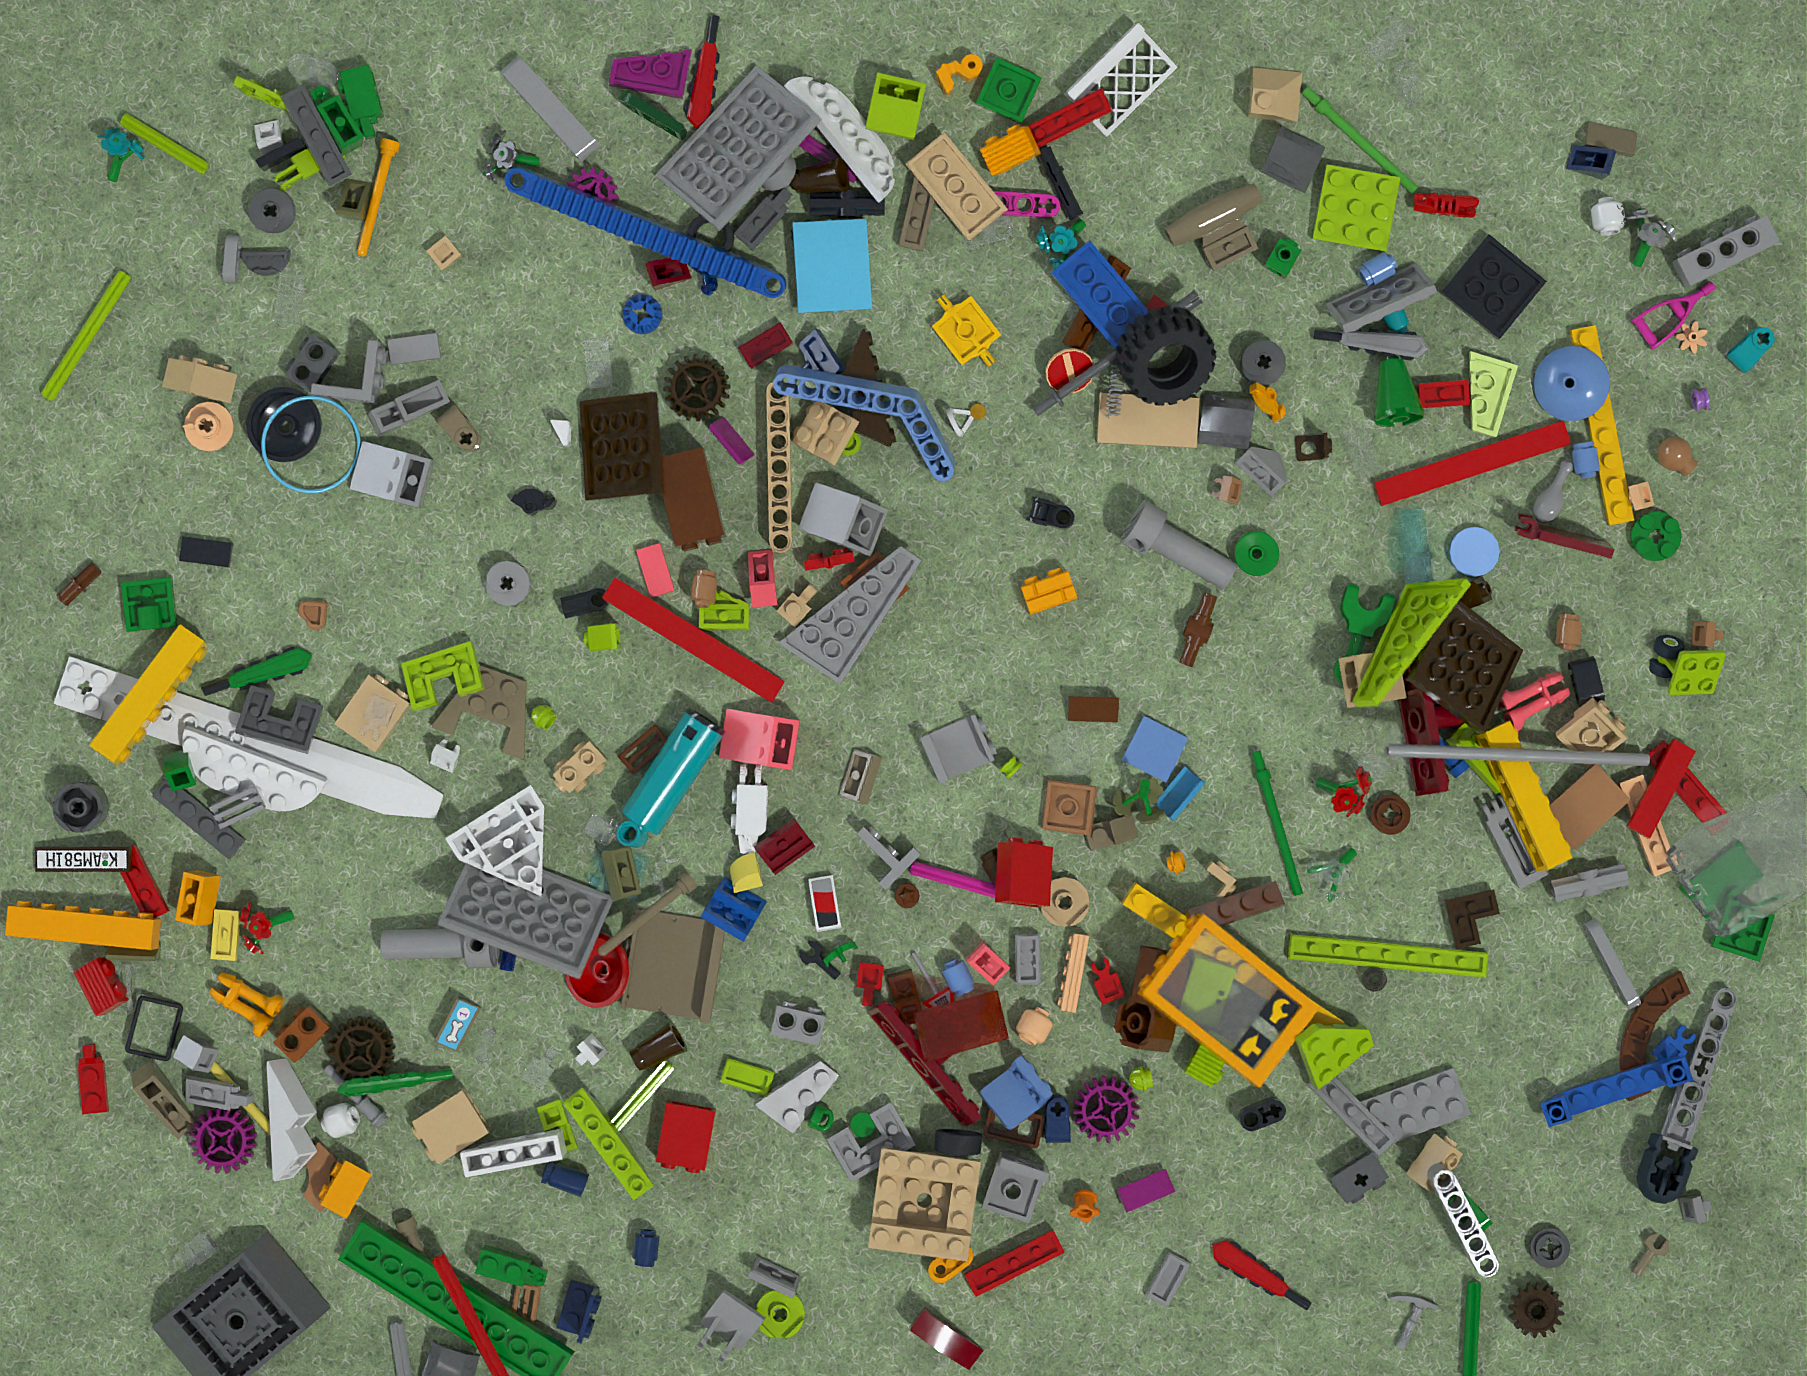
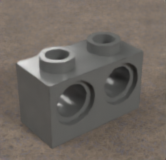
[285,334,341,393]

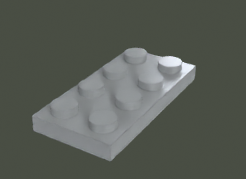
[1326,263,1437,334]
[1360,1067,1471,1143]

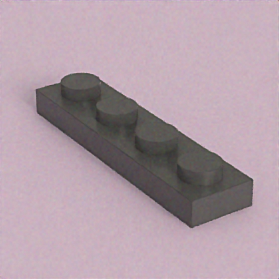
[280,84,352,186]
[152,779,246,859]

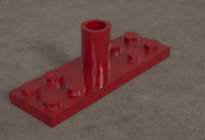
[1398,653,1463,796]
[866,1001,982,1127]

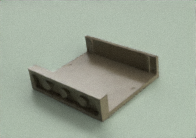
[617,909,725,1023]

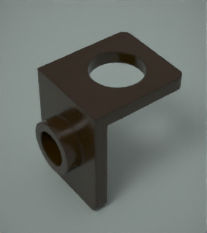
[1295,433,1332,461]

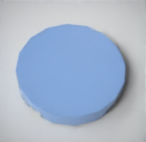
[1449,527,1500,577]

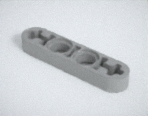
[1584,918,1641,1010]

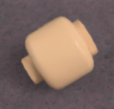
[1016,1007,1053,1046]

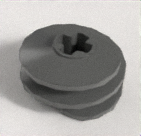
[248,188,296,233]
[1240,340,1286,386]

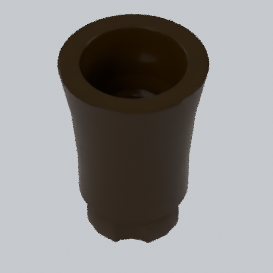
[792,157,849,194]
[629,1021,687,1071]

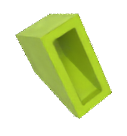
[584,624,621,652]

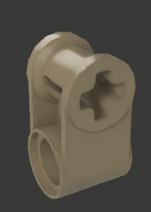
[436,404,481,452]

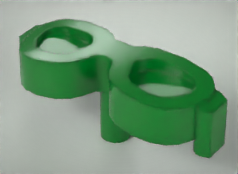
[822,942,858,967]

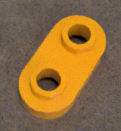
[928,1247,973,1283]

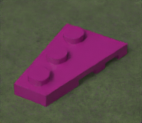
[609,49,692,99]

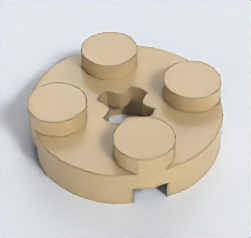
[1041,877,1089,927]

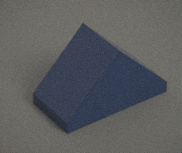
[1566,145,1616,180]

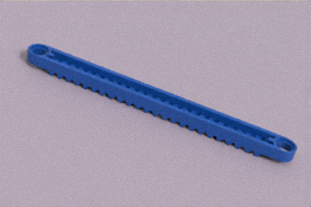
[504,166,787,298]

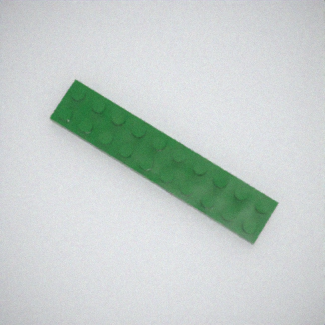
[338,1218,575,1376]

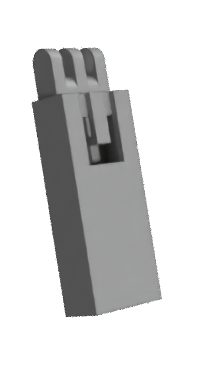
[1480,795,1548,889]

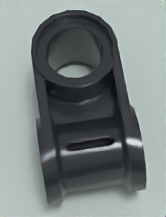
[1025,496,1075,530]

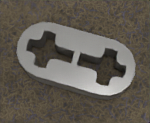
[223,235,242,283]

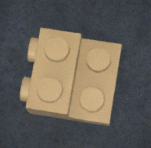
[792,401,859,466]
[1555,697,1628,769]

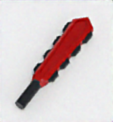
[685,15,720,129]
[1212,1240,1312,1311]

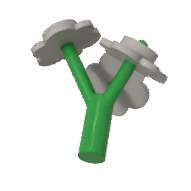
[1627,208,1677,267]

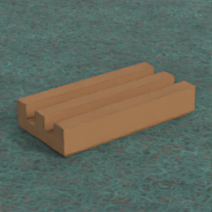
[512,1284,541,1326]

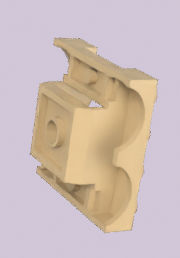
[868,1146,981,1261]

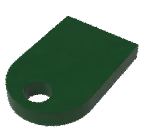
[616,90,687,141]

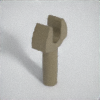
[1632,1232,1669,1277]

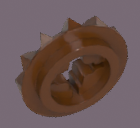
[1370,795,1411,835]

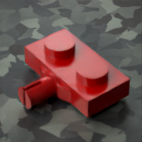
[804,548,855,571]

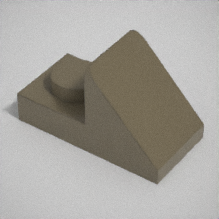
[1086,815,1138,851]

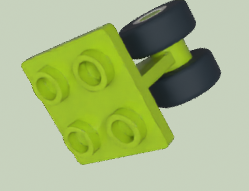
[1649,635,1726,695]

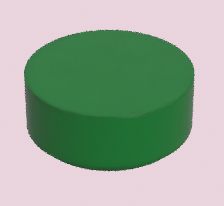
[850,1111,875,1137]

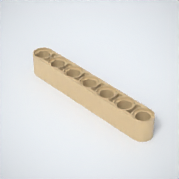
[766,381,792,554]

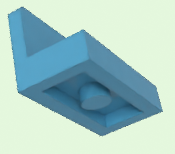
[1153,766,1205,821]

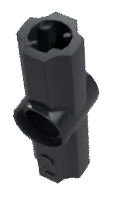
[810,191,885,218]

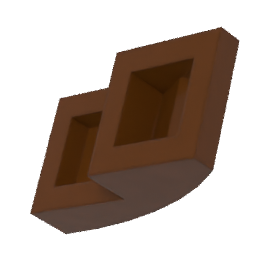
[888,969,925,1025]

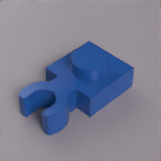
[1651,1024,1696,1059]

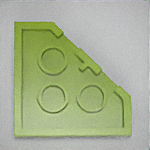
[1295,1023,1374,1090]

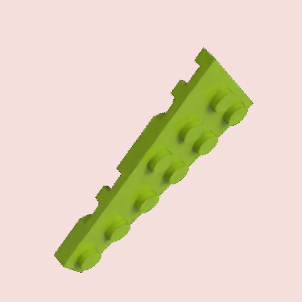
[1353,578,1471,707]

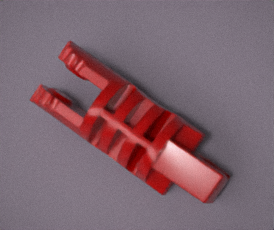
[1413,192,1479,218]

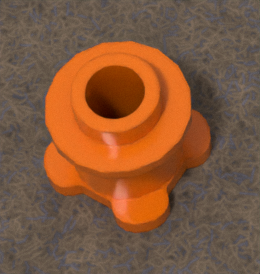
[1070,1189,1100,1222]

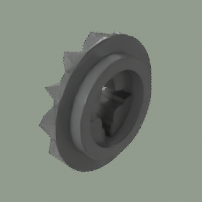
[1530,1228,1570,1268]

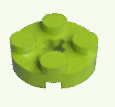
[756,1289,805,1339]

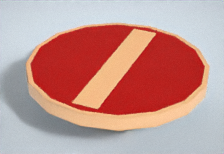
[1046,348,1094,393]

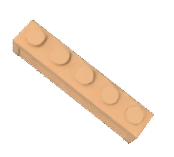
[1057,933,1089,1013]

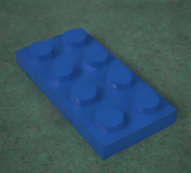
[1051,241,1148,350]

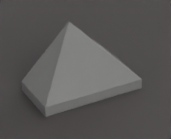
[1236,447,1287,497]

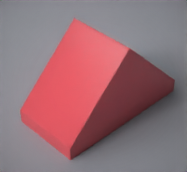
[966,941,1010,985]

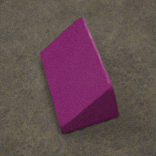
[709,417,755,466]

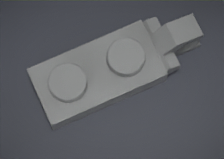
[185,1076,254,1111]

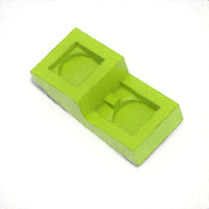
[537,1099,579,1152]

